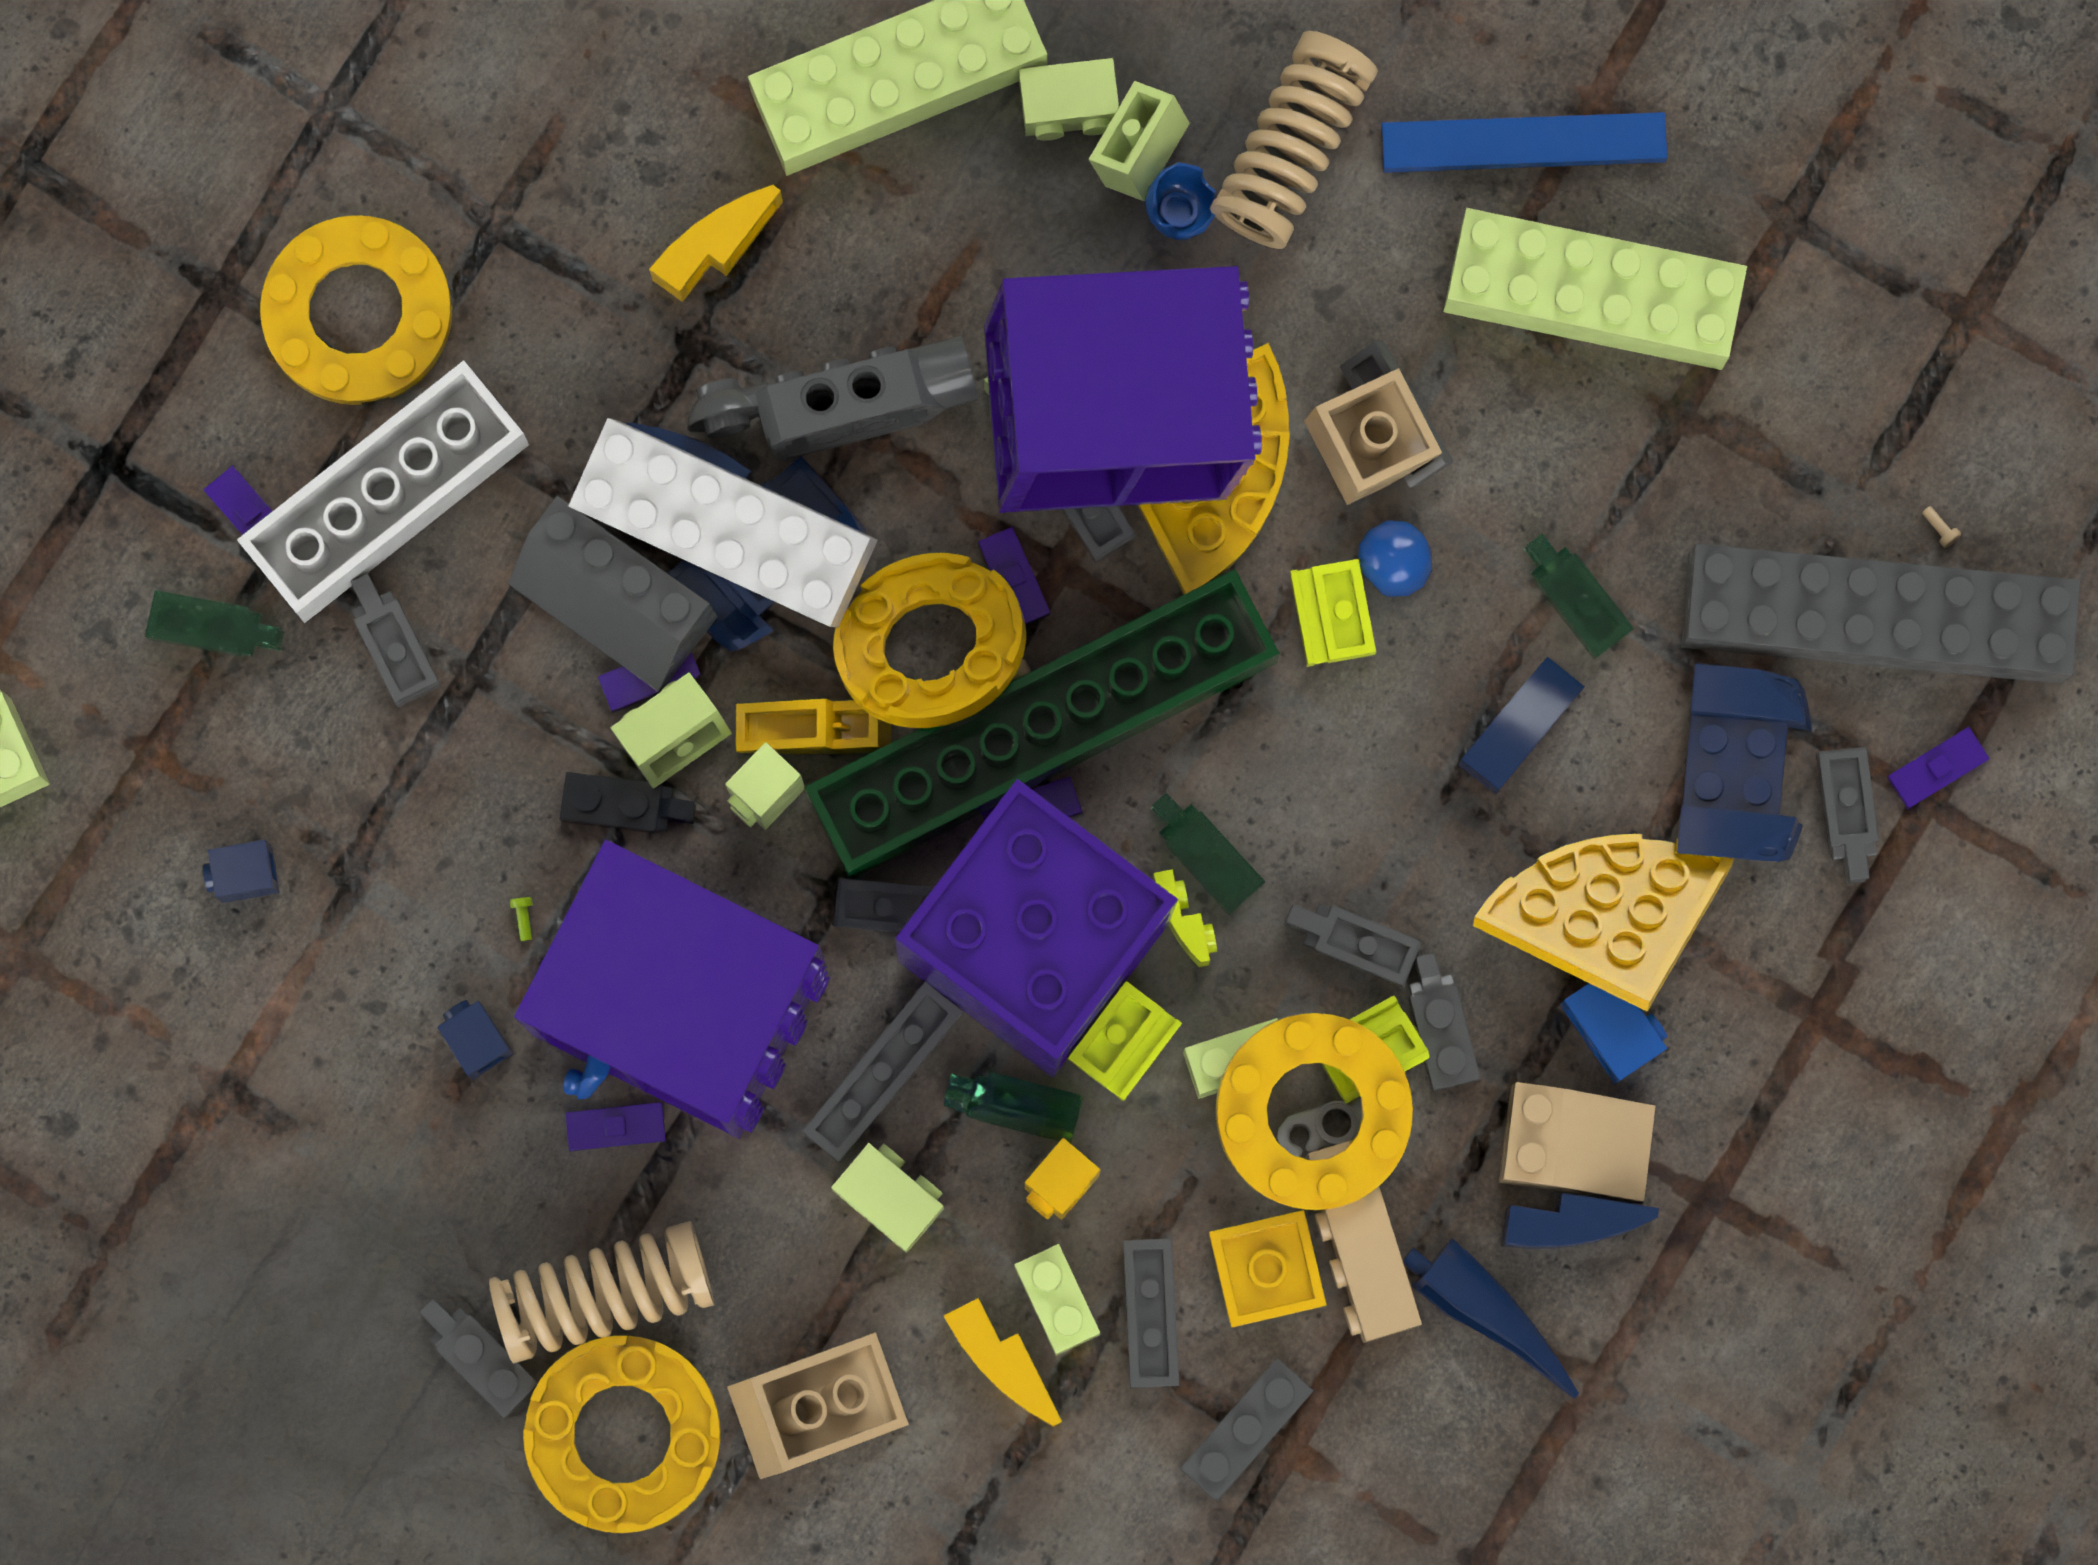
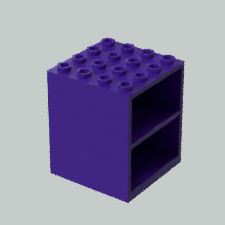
[984,266,1262,513]
[895,779,1178,1078]
[514,839,830,1139]

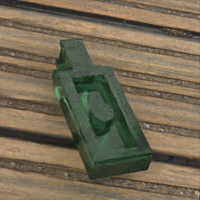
[1524,533,1634,660]
[145,590,285,657]
[1151,793,1265,916]
[944,1072,1083,1144]

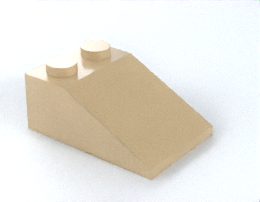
[1499,1082,1656,1202]
[727,1332,909,1479]

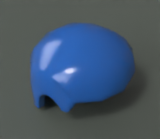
[1145,162,1216,240]
[1358,520,1432,597]

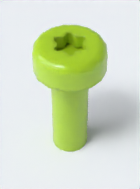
[510,897,533,941]

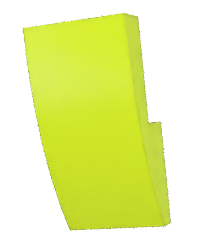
[1153,869,1217,967]

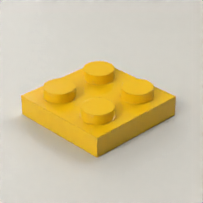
[1209,1210,1327,1328]

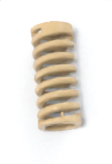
[1210,31,1378,249]
[489,1221,715,1363]

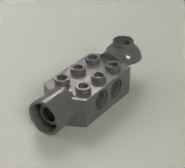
[687,336,978,460]

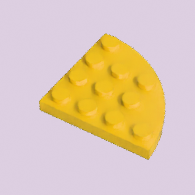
[1137,343,1290,595]
[1473,834,1734,1011]

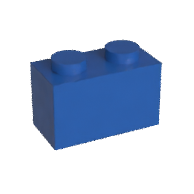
[1560,983,1668,1085]

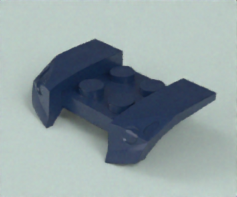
[667,456,867,651]
[1677,664,1812,862]

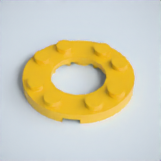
[260,215,452,405]
[833,553,1026,728]
[1216,1013,1413,1210]
[523,1336,721,1533]

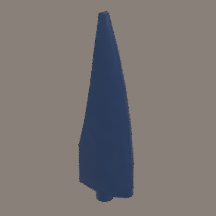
[1402,1238,1579,1399]

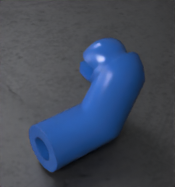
[563,1055,611,1100]

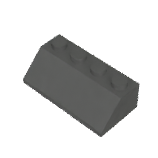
[508,496,717,693]

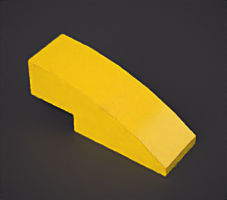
[649,185,783,302]
[736,699,891,754]
[943,1298,1062,1427]

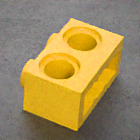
[1025,1138,1101,1220]

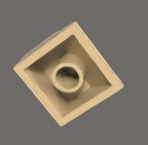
[1304,368,1442,505]

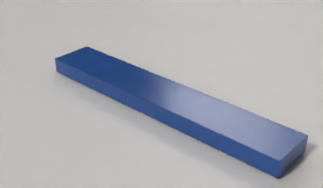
[1381,112,1667,173]

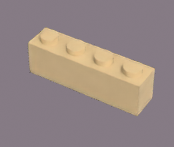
[1305,1140,1422,1343]

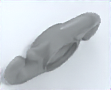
[1277,1097,1362,1157]

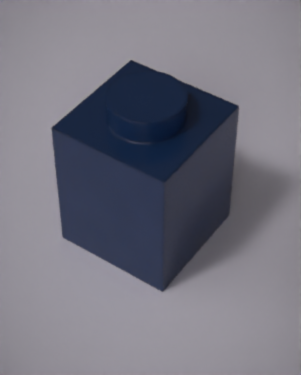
[203,840,280,903]
[437,1000,514,1080]

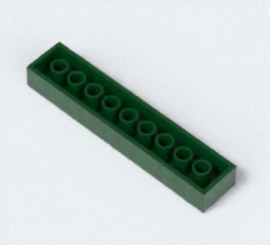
[804,569,1280,879]

